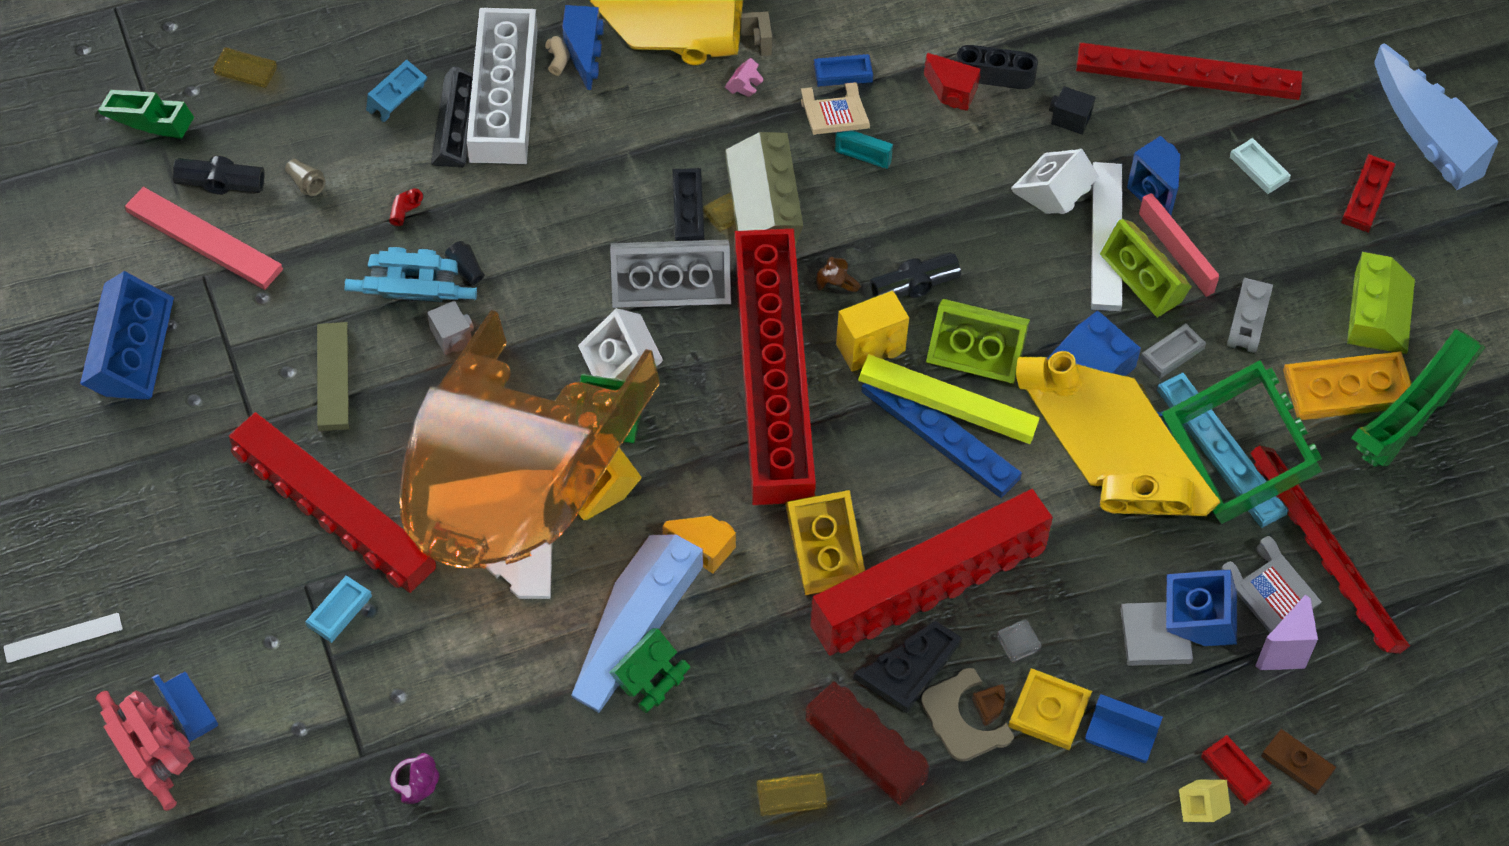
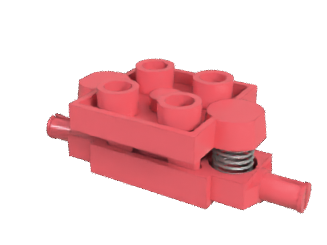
[96,691,195,811]

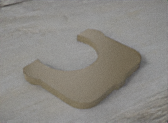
[921,668,1014,761]

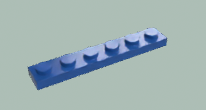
[862,383,1022,498]

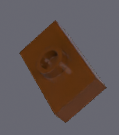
[1261,729,1336,795]

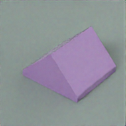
[1255,595,1318,670]

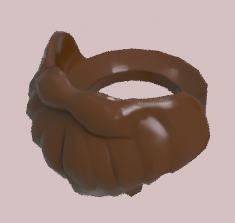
[816,257,861,292]

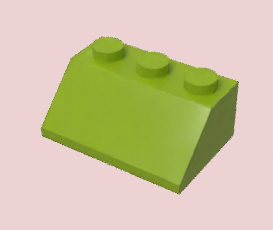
[1100,218,1192,318]
[1347,252,1415,354]
[926,299,1030,384]

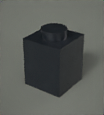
[1049,86,1096,135]

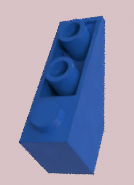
[563,5,604,90]

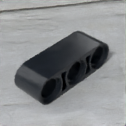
[956,45,1038,89]

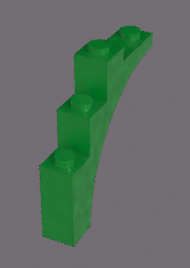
[1351,329,1486,467]

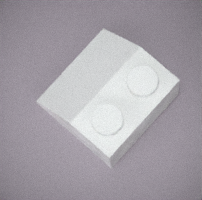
[1011,149,1099,214]
[578,308,663,382]

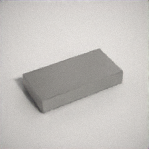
[1140,324,1206,379]

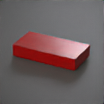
[1201,735,1271,806]

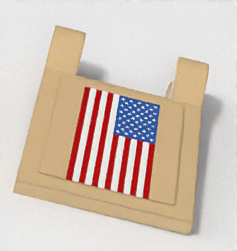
[801,82,870,135]

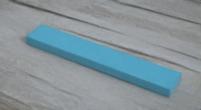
[1157,373,1288,528]

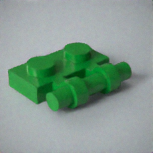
[609,628,690,713]

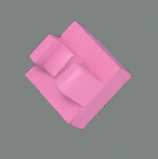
[725,58,763,97]

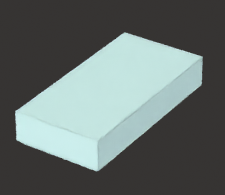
[1230,138,1291,194]

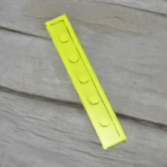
[858,354,1040,444]

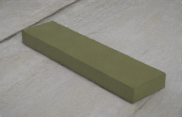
[317,322,350,431]

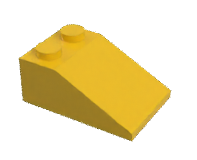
[785,490,865,595]

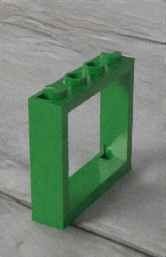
[1162,360,1322,524]

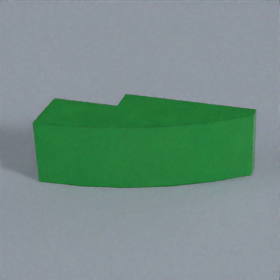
[98,89,194,138]

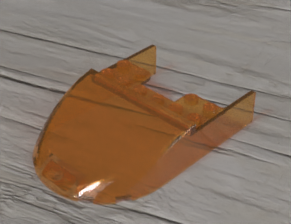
[399,310,660,569]

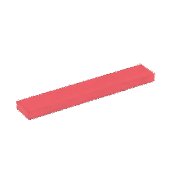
[125,187,283,290]

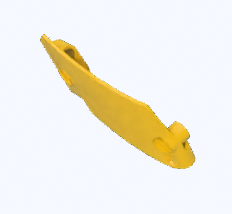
[1016,351,1220,516]

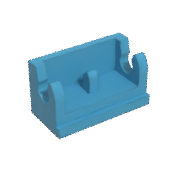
[366,60,428,122]

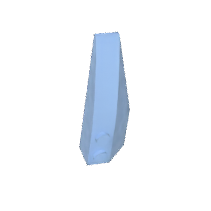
[1374,43,1498,190]
[572,534,703,713]

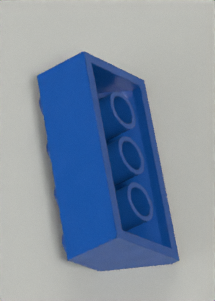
[80,271,174,400]

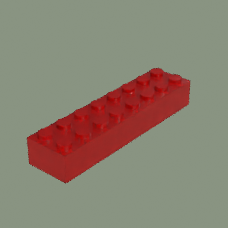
[811,488,1053,656]

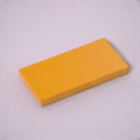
[1283,351,1412,420]

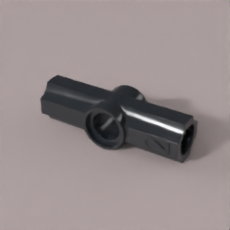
[173,156,265,195]
[870,252,961,298]

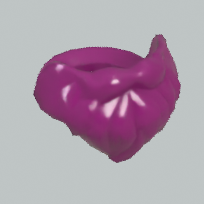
[390,753,440,804]

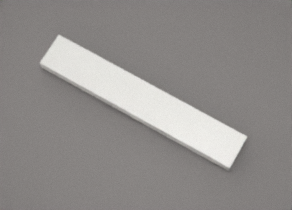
[1091,162,1122,312]

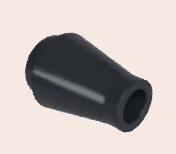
[444,241,485,285]

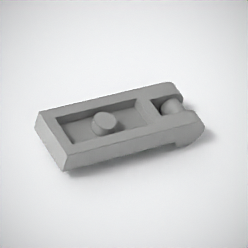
[1226,278,1273,354]

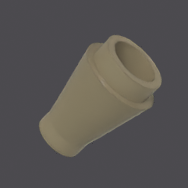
[285,159,326,196]

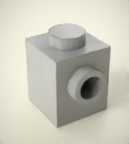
[427,301,474,355]

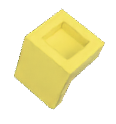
[1179,780,1231,822]

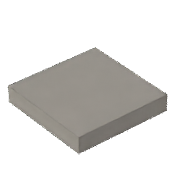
[1120,602,1193,666]

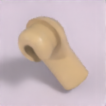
[545,36,570,76]

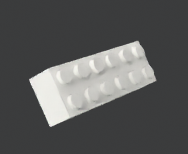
[467,8,538,164]

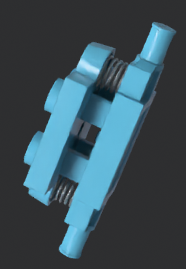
[345,247,477,302]

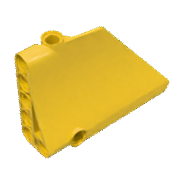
[589,0,743,65]

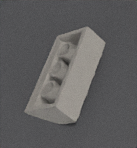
[610,240,731,308]

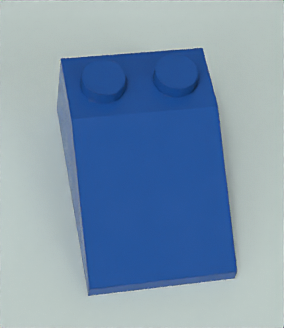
[1047,310,1141,376]

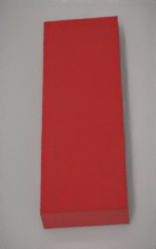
[1341,154,1396,233]

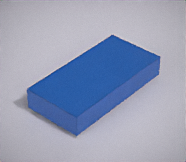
[814,54,873,87]

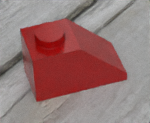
[924,53,981,111]

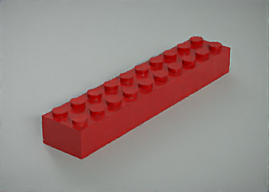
[734,229,816,505]

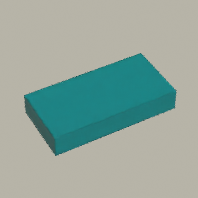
[835,130,893,169]

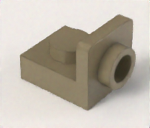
[740,11,772,56]

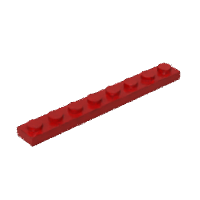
[1076,43,1302,100]
[1250,445,1410,654]

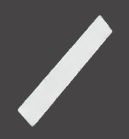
[4,613,122,663]

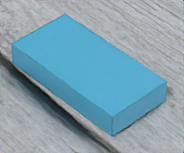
[305,575,372,643]

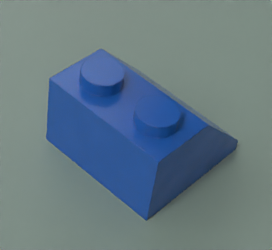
[1127,136,1180,215]
[1166,569,1237,646]

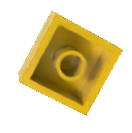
[836,290,909,372]

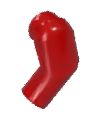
[389,188,423,226]

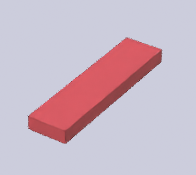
[1139,193,1219,297]

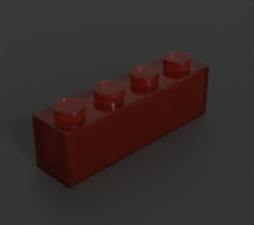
[805,681,930,806]

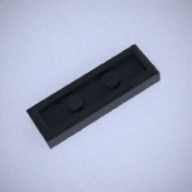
[672,168,705,241]

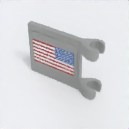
[1222,536,1322,633]

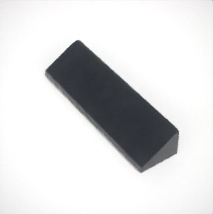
[431,66,473,168]

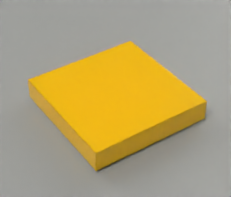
[1008,668,1092,751]

